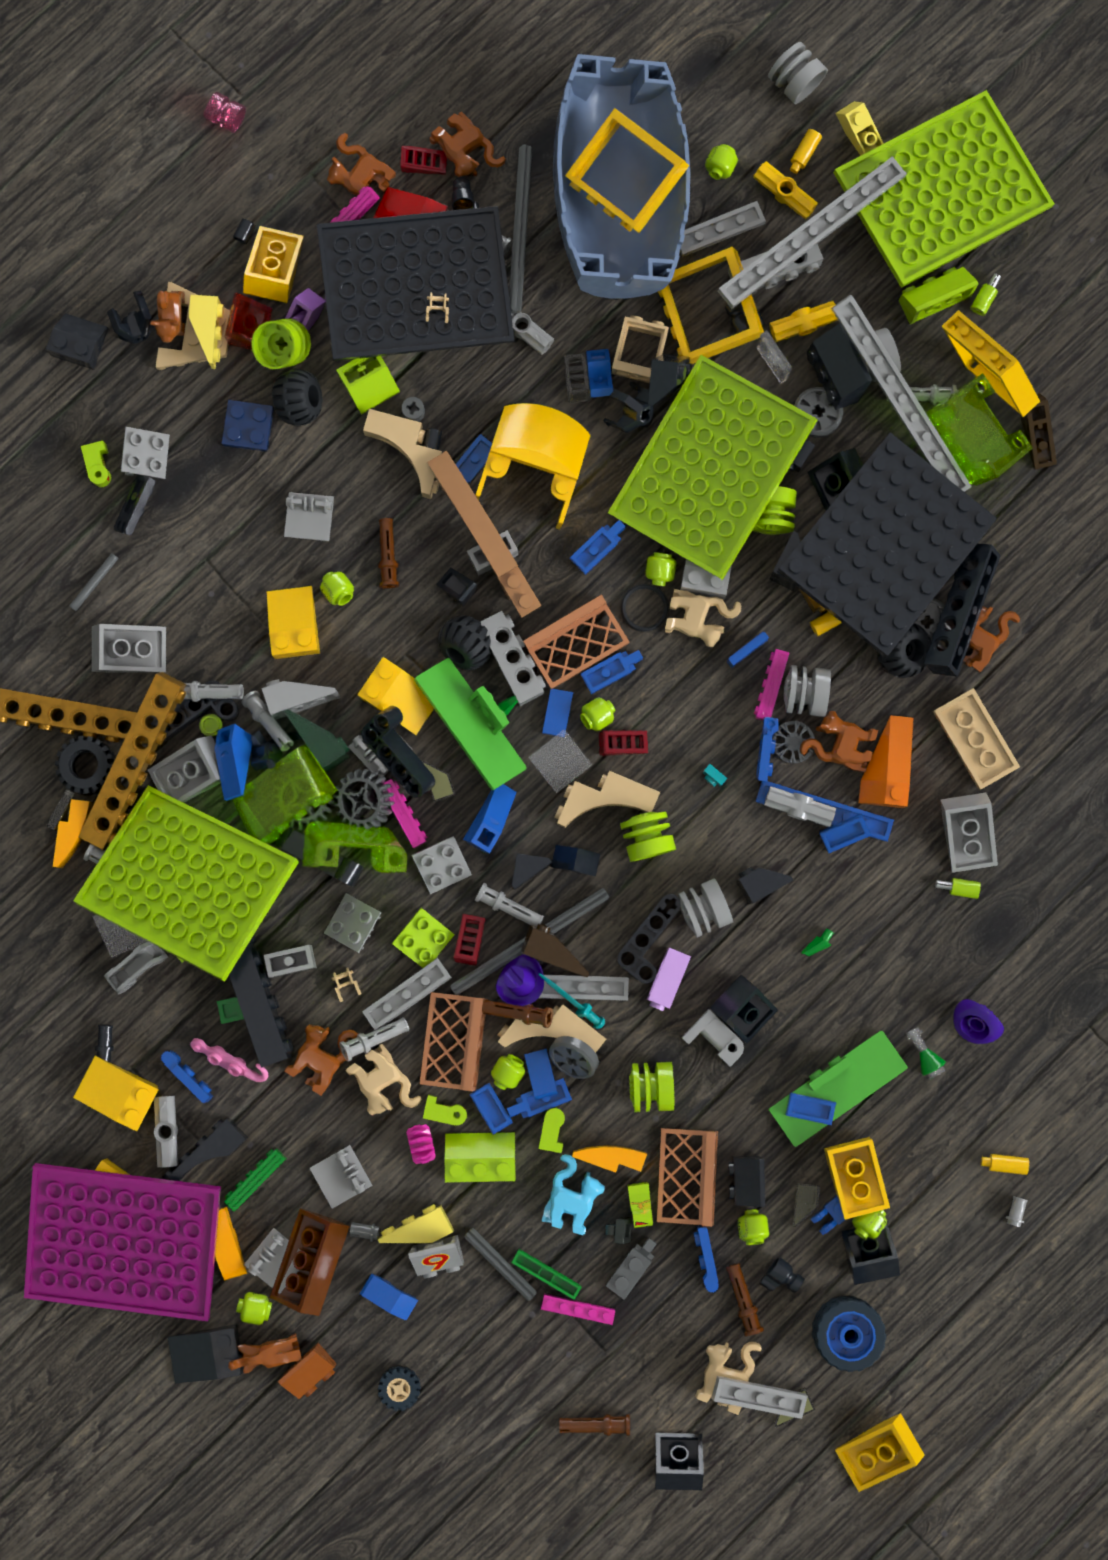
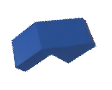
[586,349,613,397]
[360,1274,418,1320]

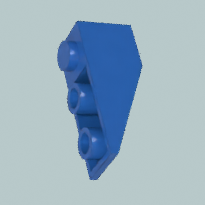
[215,724,252,801]
[463,784,516,853]

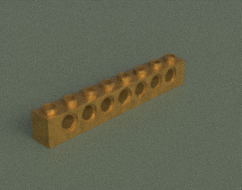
[79,672,187,850]
[0,688,154,745]

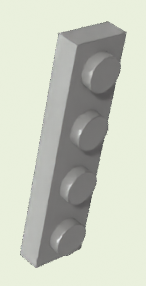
[680,201,766,257]
[362,958,452,1030]
[539,975,629,1001]
[711,1376,808,1419]

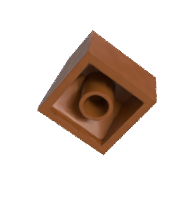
[278,1343,336,1399]

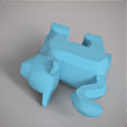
[542,1154,605,1235]

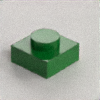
[217,997,244,1024]

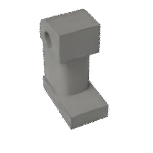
[104,942,168,994]
[681,1009,744,1067]

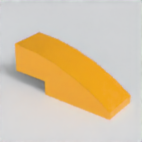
[53,799,94,868]
[572,1146,647,1173]
[215,1207,247,1280]

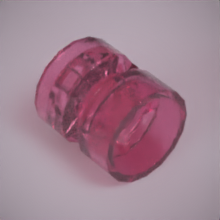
[204,92,246,133]

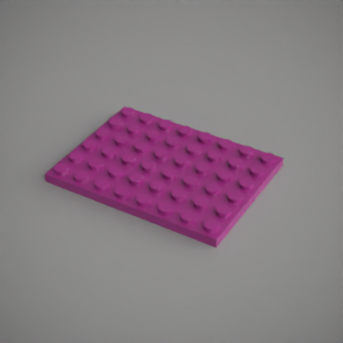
[24,1163,221,1322]

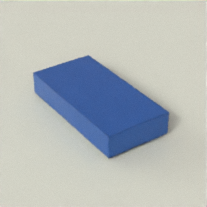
[727,632,769,668]
[542,689,573,738]
[819,813,871,853]
[524,1049,558,1099]
[469,1083,513,1135]
[785,1092,836,1125]

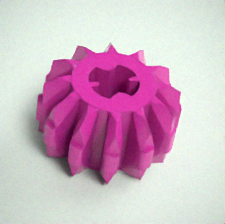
[406,1124,436,1164]

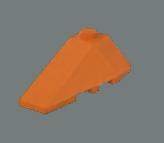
[858,715,913,808]

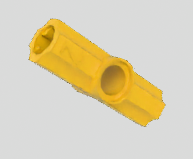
[753,161,818,219]
[769,301,838,342]

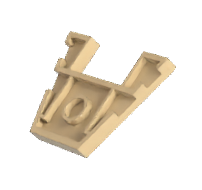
[156,282,233,370]

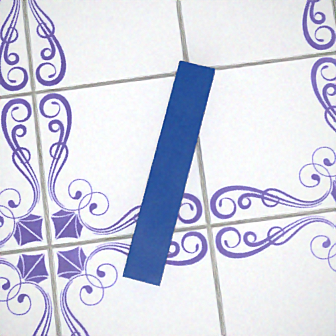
[755,781,894,842]

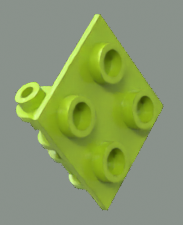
[392,908,455,968]

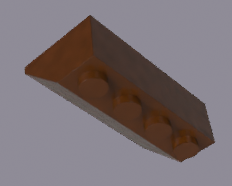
[270,1208,350,1316]

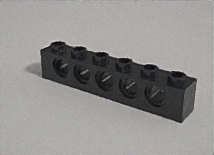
[924,543,1001,677]

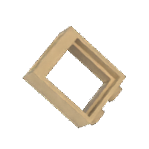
[612,315,669,383]

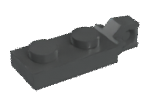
[606,1237,657,1300]

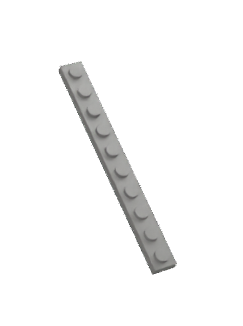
[718,156,907,309]
[831,295,972,492]

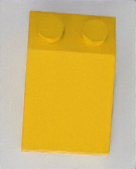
[243,226,304,303]
[267,586,320,659]
[357,657,434,735]
[73,1056,159,1131]
[824,1137,890,1219]
[835,1413,924,1492]

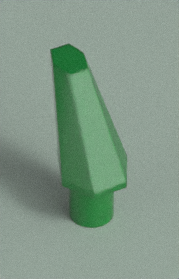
[498,695,518,716]
[801,928,834,956]

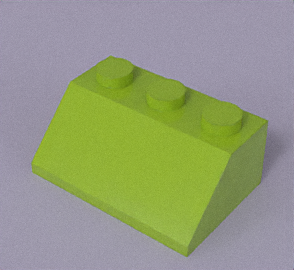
[899,267,979,325]
[445,1132,516,1182]

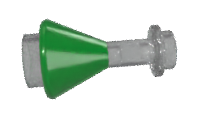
[906,1027,946,1079]

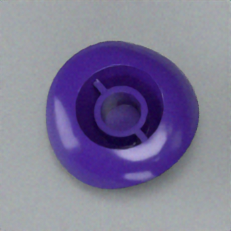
[496,954,544,1006]
[953,999,1004,1044]

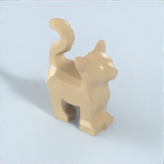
[665,589,741,647]
[346,1044,422,1115]
[695,1342,762,1415]

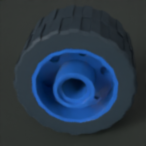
[812,1295,886,1372]

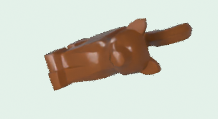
[430,112,506,177]
[327,133,396,196]
[151,291,185,343]
[963,606,1020,673]
[800,711,878,773]
[285,1024,358,1096]
[228,1333,302,1374]

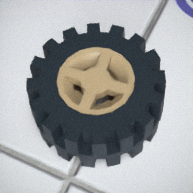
[378,1366,421,1411]

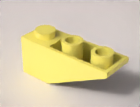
[836,101,884,156]
[189,295,224,369]
[378,1204,454,1243]

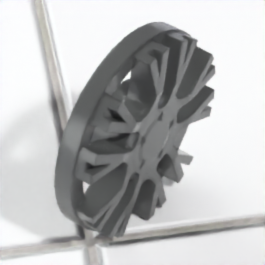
[772,721,815,764]

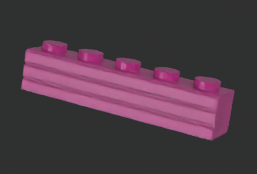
[330,186,380,223]
[754,649,789,721]
[383,779,427,849]
[541,1293,615,1325]

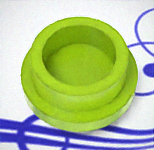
[199,714,223,737]

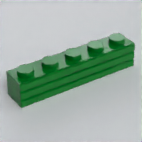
[224,1148,287,1212]
[511,1249,582,1300]

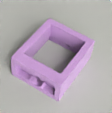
[647,948,691,1011]

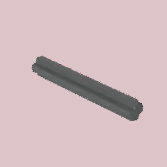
[465,1228,537,1301]

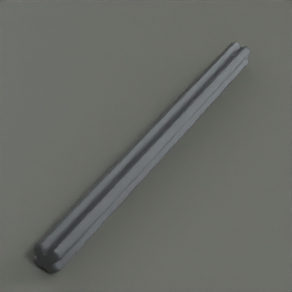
[509,144,532,314]
[450,888,609,995]

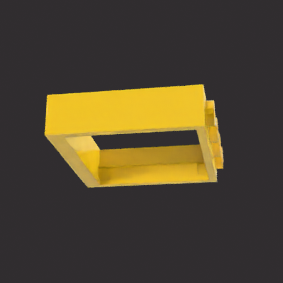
[565,108,689,233]
[658,247,765,364]
[942,310,1040,417]

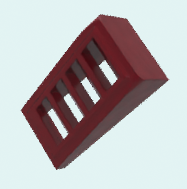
[400,146,447,175]
[599,731,648,755]
[454,914,486,966]

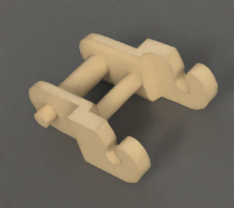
[426,292,449,323]
[332,967,362,1002]

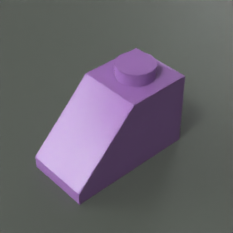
[285,288,326,331]

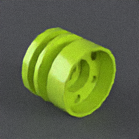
[251,318,311,369]
[752,486,797,535]
[620,812,676,862]
[629,1062,674,1112]

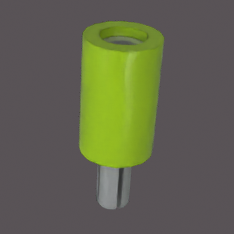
[970,274,1001,316]
[935,878,981,899]

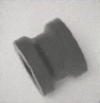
[402,397,425,422]

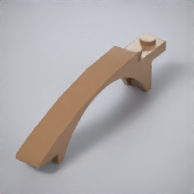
[427,451,541,618]

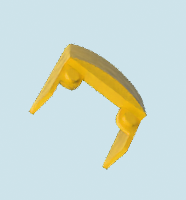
[475,403,590,529]

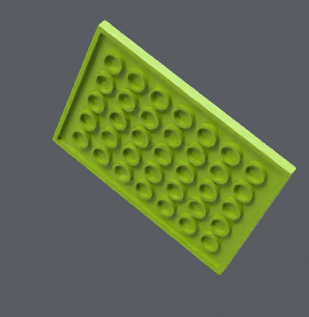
[833,90,1054,288]
[608,355,818,580]
[73,785,299,982]

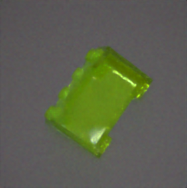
[926,373,1033,486]
[232,745,338,844]
[302,821,407,873]

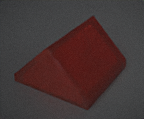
[224,293,272,350]

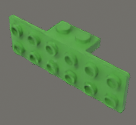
[414,658,527,790]
[769,1031,908,1147]

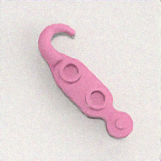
[190,1038,268,1082]

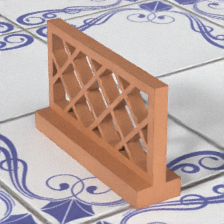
[523,595,630,690]
[420,992,488,1091]
[657,1128,718,1227]

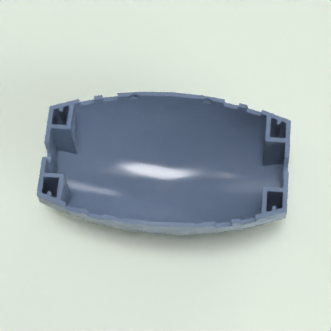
[553,54,690,299]

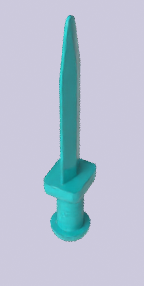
[539,974,605,1029]

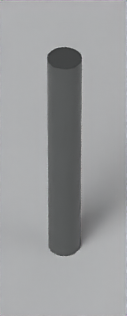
[69,553,119,611]

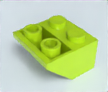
[336,356,400,415]

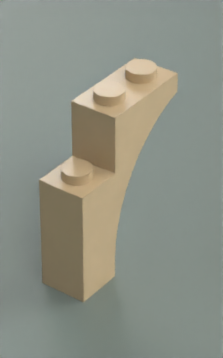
[363,409,442,499]
[555,771,660,828]
[498,1005,606,1053]

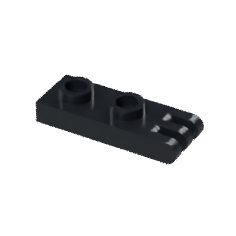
[114,474,156,535]

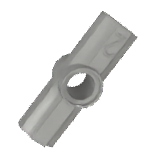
[511,312,554,355]
[764,786,836,827]
[154,1096,178,1168]

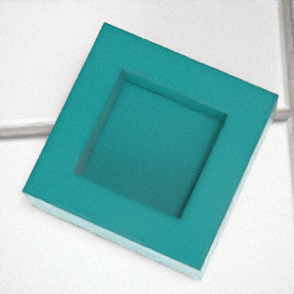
[703,764,727,787]

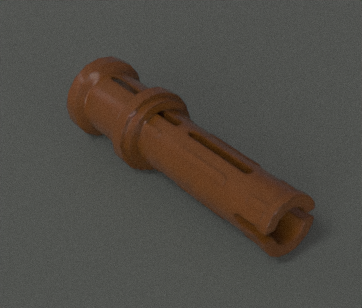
[378,518,399,589]
[482,999,553,1028]
[726,1263,764,1337]
[559,1414,630,1436]

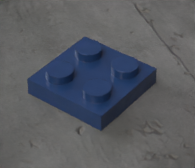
[222,400,274,452]

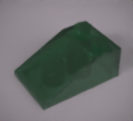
[284,709,350,773]

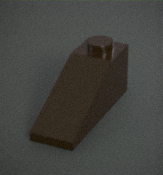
[1020,393,1057,470]
[521,923,589,978]

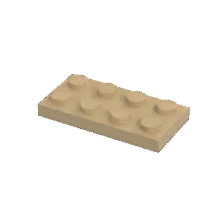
[933,688,1020,790]

